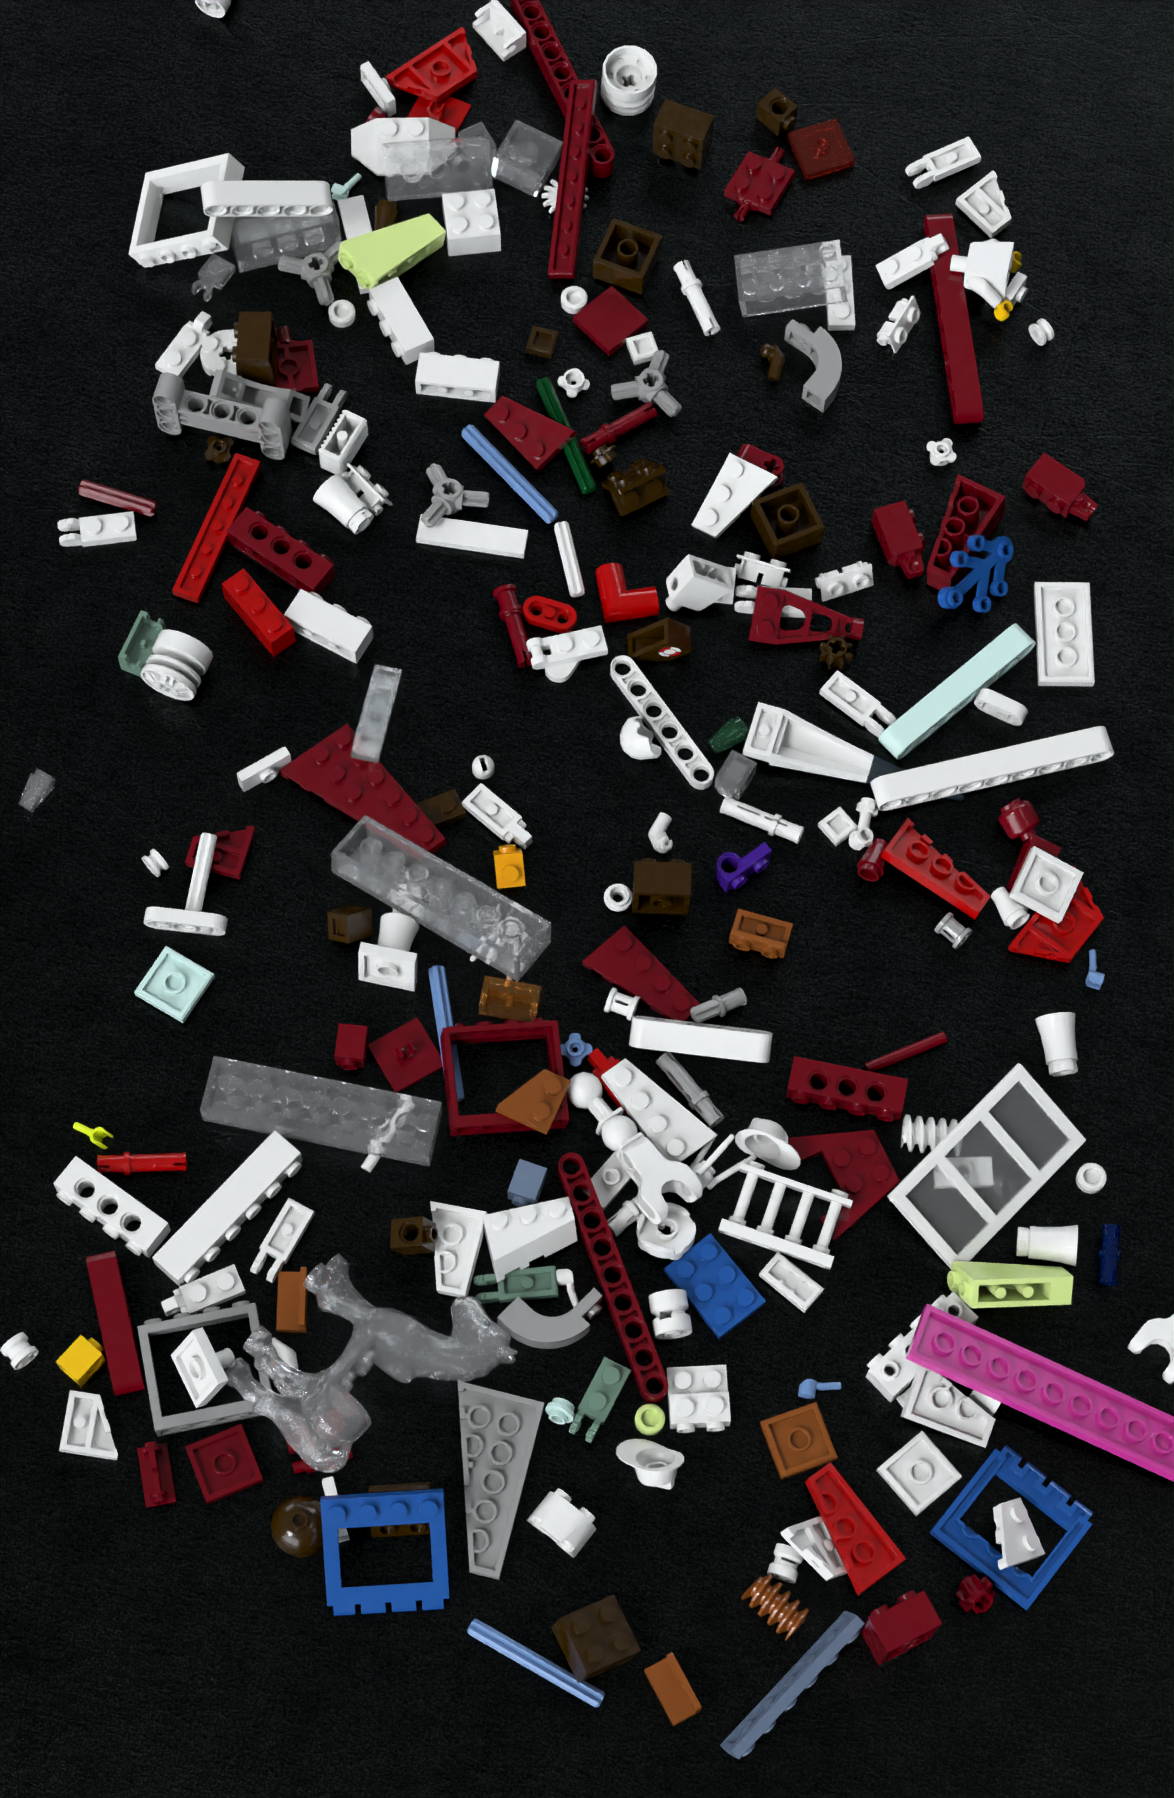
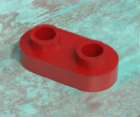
[523,596,577,633]

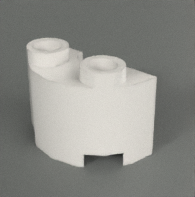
[527,1488,596,1558]

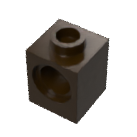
[756,88,798,136]
[390,1216,438,1255]

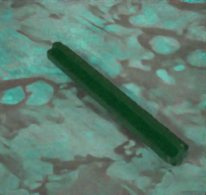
[536,377,596,494]

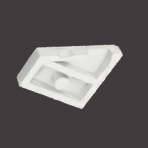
[59,1390,118,1460]
[993,1498,1045,1570]
[780,1516,847,1581]

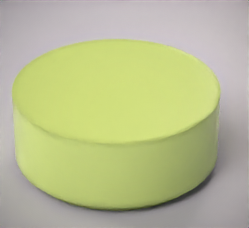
[635,1404,665,1435]

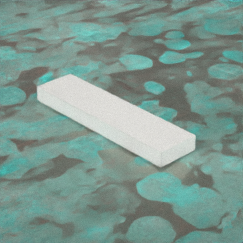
[337,195,372,294]
[416,514,528,559]

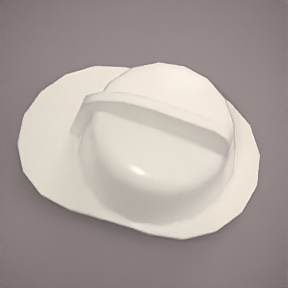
[735,1118,801,1170]
[616,1439,684,1490]

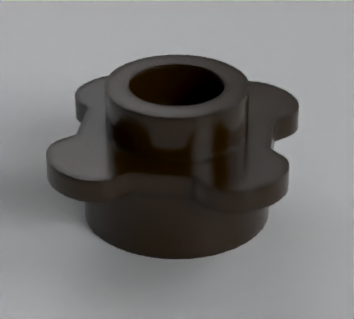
[205,436,234,463]
[590,444,617,468]

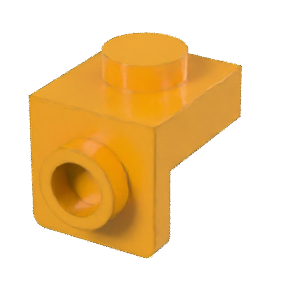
[493,844,526,889]

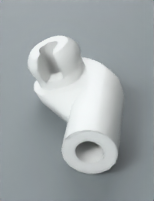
[648,812,673,853]
[266,1338,298,1381]

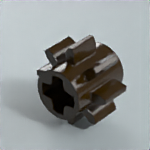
[819,635,853,670]

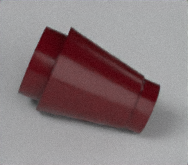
[857,838,888,882]

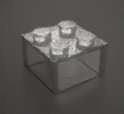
[490,120,563,198]

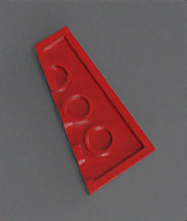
[880,818,990,919]
[805,1462,906,1596]

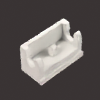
[473,0,526,61]

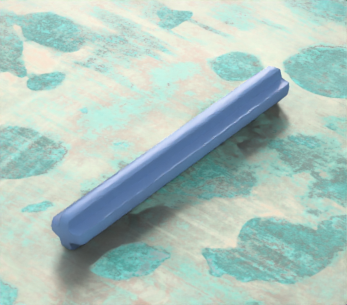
[462,424,558,524]
[428,965,464,1102]
[467,1619,605,1707]

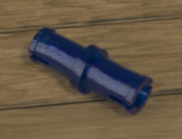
[1098,1224,1122,1286]

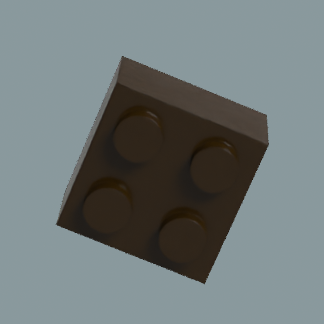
[652,99,714,170]
[593,218,662,295]
[232,312,279,386]
[750,482,825,560]
[632,858,692,915]
[551,1595,641,1683]

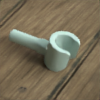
[331,173,362,200]

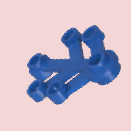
[938,535,1014,612]

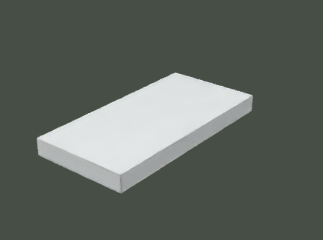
[1034,582,1095,686]

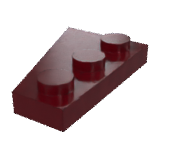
[484,396,577,472]

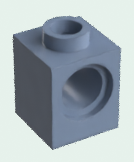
[508,1159,547,1207]

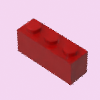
[222,568,296,657]

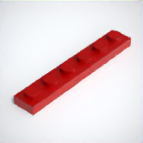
[172,453,261,604]

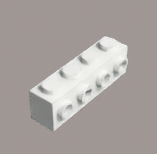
[866,1292,978,1403]

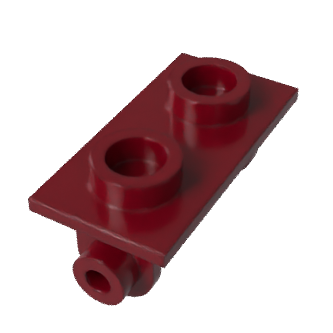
[137,1441,176,1508]

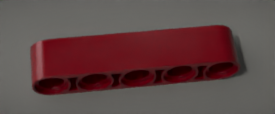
[86,1250,145,1396]

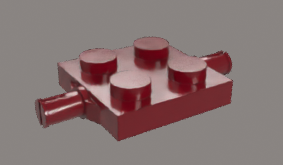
[724,147,795,221]
[272,326,319,394]

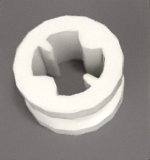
[1029,318,1054,346]
[142,849,169,877]

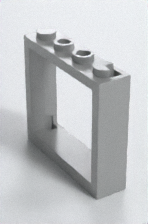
[137,1301,276,1437]

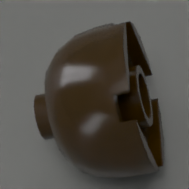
[271,1495,323,1558]

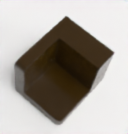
[327,905,373,943]

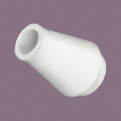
[991,887,1030,929]

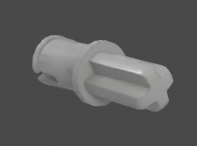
[690,988,747,1023]

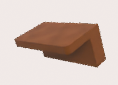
[276,1267,309,1333]
[644,1652,702,1726]

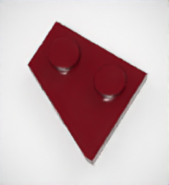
[185,826,256,880]

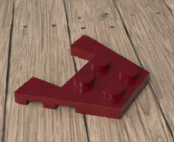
[788,1130,899,1243]

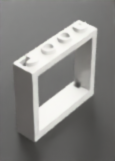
[129,153,245,268]

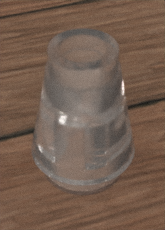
[18,769,56,812]

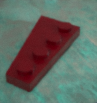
[582,925,700,1021]

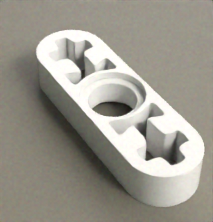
[144,907,228,936]

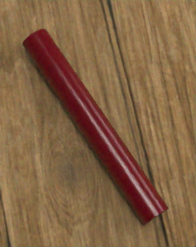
[864,1031,947,1072]

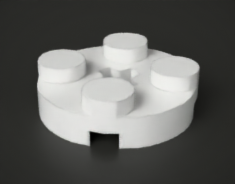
[200,329,241,377]
[636,1202,696,1260]

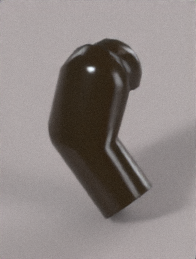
[760,343,785,381]

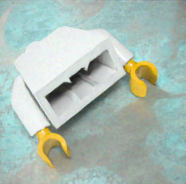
[950,239,1022,321]

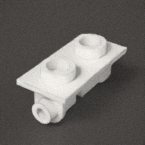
[877,296,921,353]
[341,463,393,516]
[734,551,791,588]
[815,561,873,602]

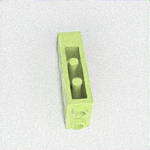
[338,213,446,291]
[947,1261,1073,1308]

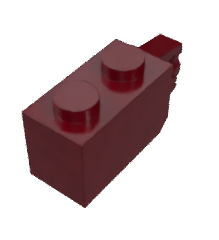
[1022,453,1097,521]
[871,500,925,579]

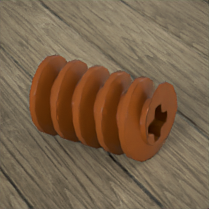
[741,1574,809,1641]

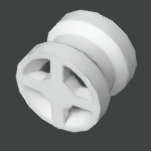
[0,1332,39,1370]

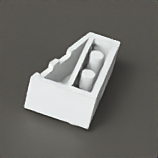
[482,1197,577,1282]

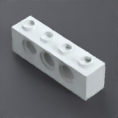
[54,1156,171,1258]

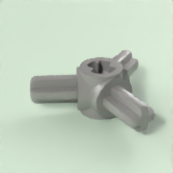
[278,241,342,306]
[611,350,682,417]
[421,463,489,527]

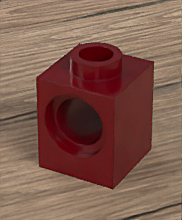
[334,1023,369,1070]

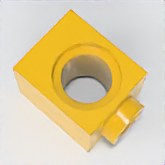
[56,1335,106,1387]

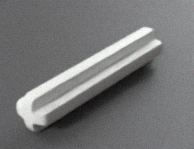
[554,521,585,597]
[185,833,217,912]

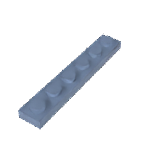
[720,1611,864,1759]

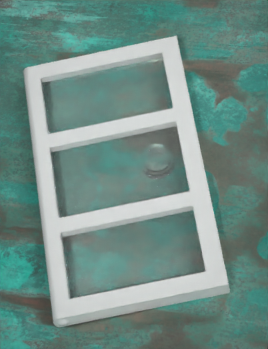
[887,1063,1086,1269]

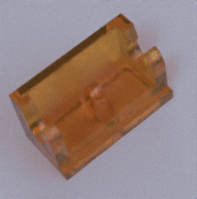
[479,976,541,1022]

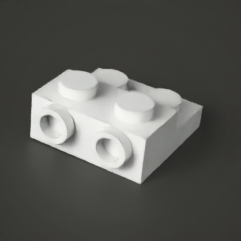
[666,1365,731,1433]

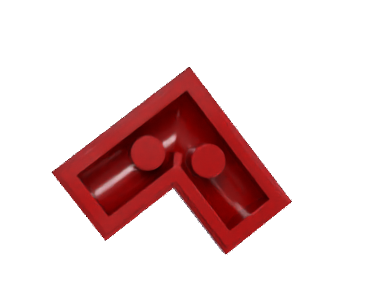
[596,563,659,623]

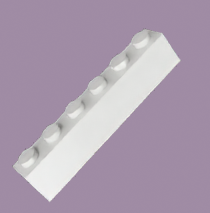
[152,1130,302,1287]

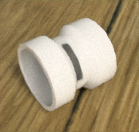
[767,1543,803,1583]

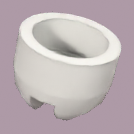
[472,755,494,779]

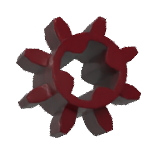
[956,1574,996,1614]

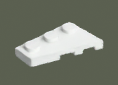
[692,453,779,539]
[430,1201,487,1299]

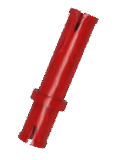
[97,1152,187,1175]

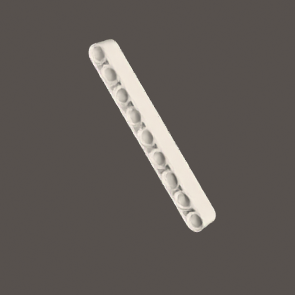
[870,726,1114,811]

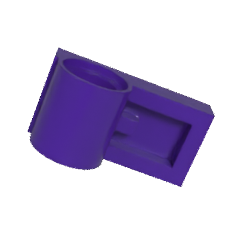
[716,842,772,893]

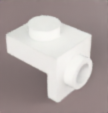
[986,272,1028,308]

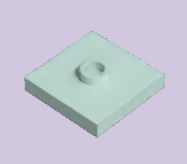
[134,946,215,1023]

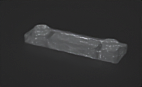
[351,664,402,763]

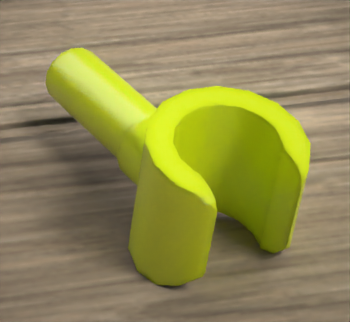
[73,1122,113,1149]

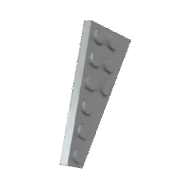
[458,1381,544,1580]

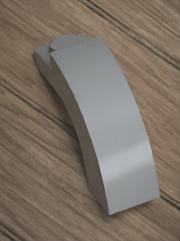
[784,319,842,412]
[209,369,311,423]
[497,1288,602,1349]

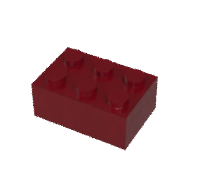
[861,1590,942,1666]

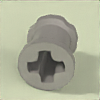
[934,912,972,949]

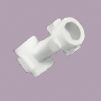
[849,797,879,851]

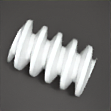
[901,1114,962,1157]

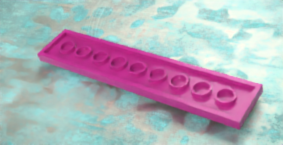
[905,1304,1174,1482]

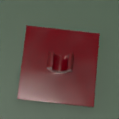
[367,1018,443,1093]

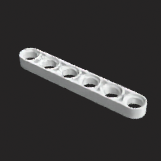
[610,655,714,790]

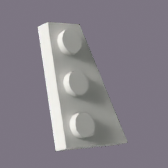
[901,1365,995,1448]

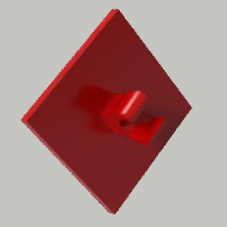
[407,96,471,136]

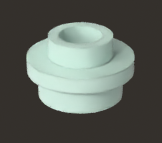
[545,1398,575,1425]

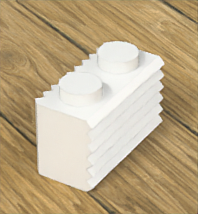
[318,410,368,475]

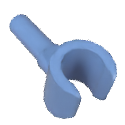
[1086,950,1105,990]
[798,1379,841,1399]

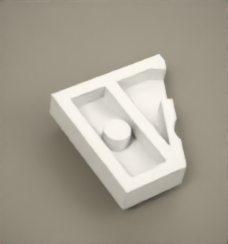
[955,171,1012,238]

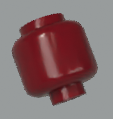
[998,798,1040,841]

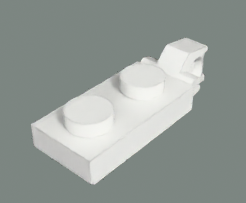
[876,233,949,290]
[155,311,212,378]
[462,783,532,850]
[161,1264,246,1317]

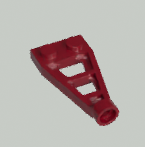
[748,585,864,645]

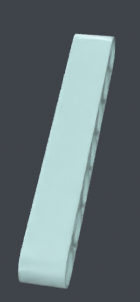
[878,623,1036,760]

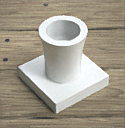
[358,913,419,991]

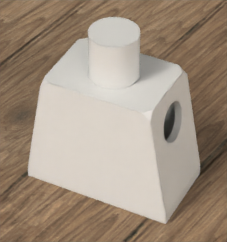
[666,554,733,612]

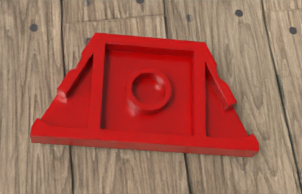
[386,27,477,103]
[1008,866,1104,963]

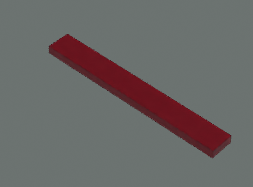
[548,79,598,279]

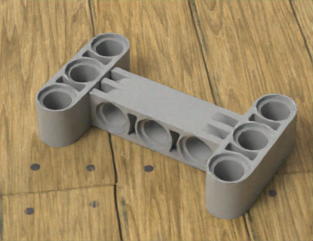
[152,372,292,460]

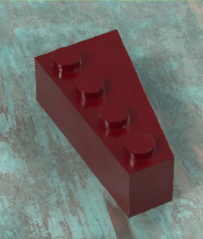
[927,474,1005,590]

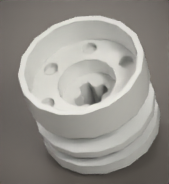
[601,45,657,116]
[140,629,213,701]

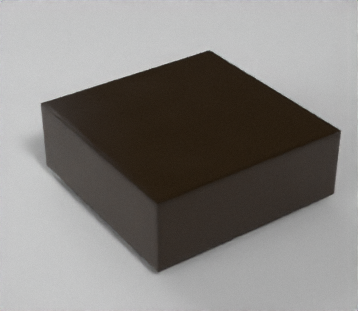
[526,325,559,359]

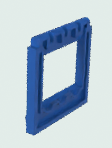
[930,1444,1093,1611]
[320,1489,449,1616]

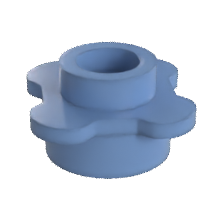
[560,1033,592,1067]

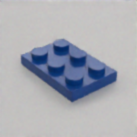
[664,1233,766,1339]

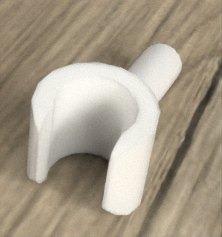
[556,1269,579,1308]

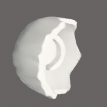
[620,716,661,760]

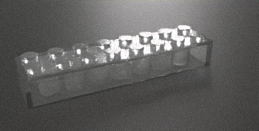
[331,815,551,981]
[200,1056,442,1167]

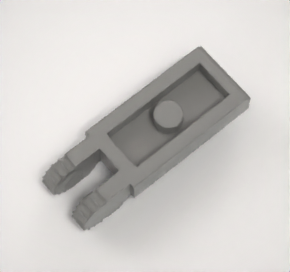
[291,383,347,455]

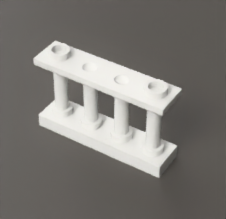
[718,1160,853,1270]

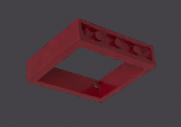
[440,1018,569,1136]

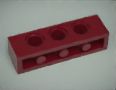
[226,507,335,595]
[786,1056,908,1122]

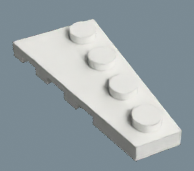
[601,1058,717,1162]

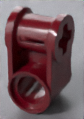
[737,444,784,489]

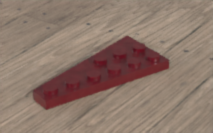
[279,724,447,860]

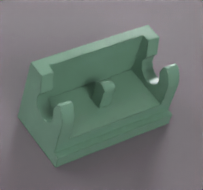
[118,610,167,677]

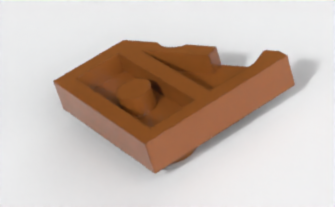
[496,1069,571,1135]

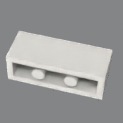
[367,277,434,365]
[415,352,500,403]
[284,589,373,664]

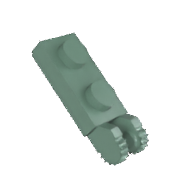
[473,1266,558,1304]
[568,1357,631,1443]

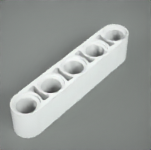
[201,181,333,217]
[629,1016,773,1063]

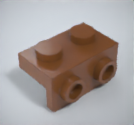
[729,909,793,959]

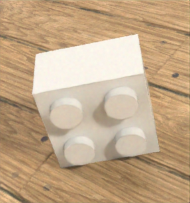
[442,189,501,256]

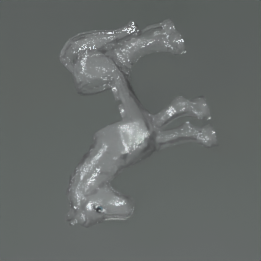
[225,1253,518,1473]

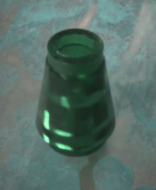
[708,716,749,754]

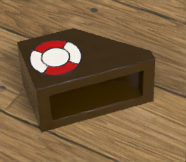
[627,617,691,661]

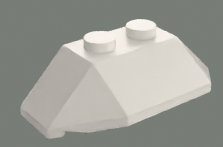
[351,117,456,176]

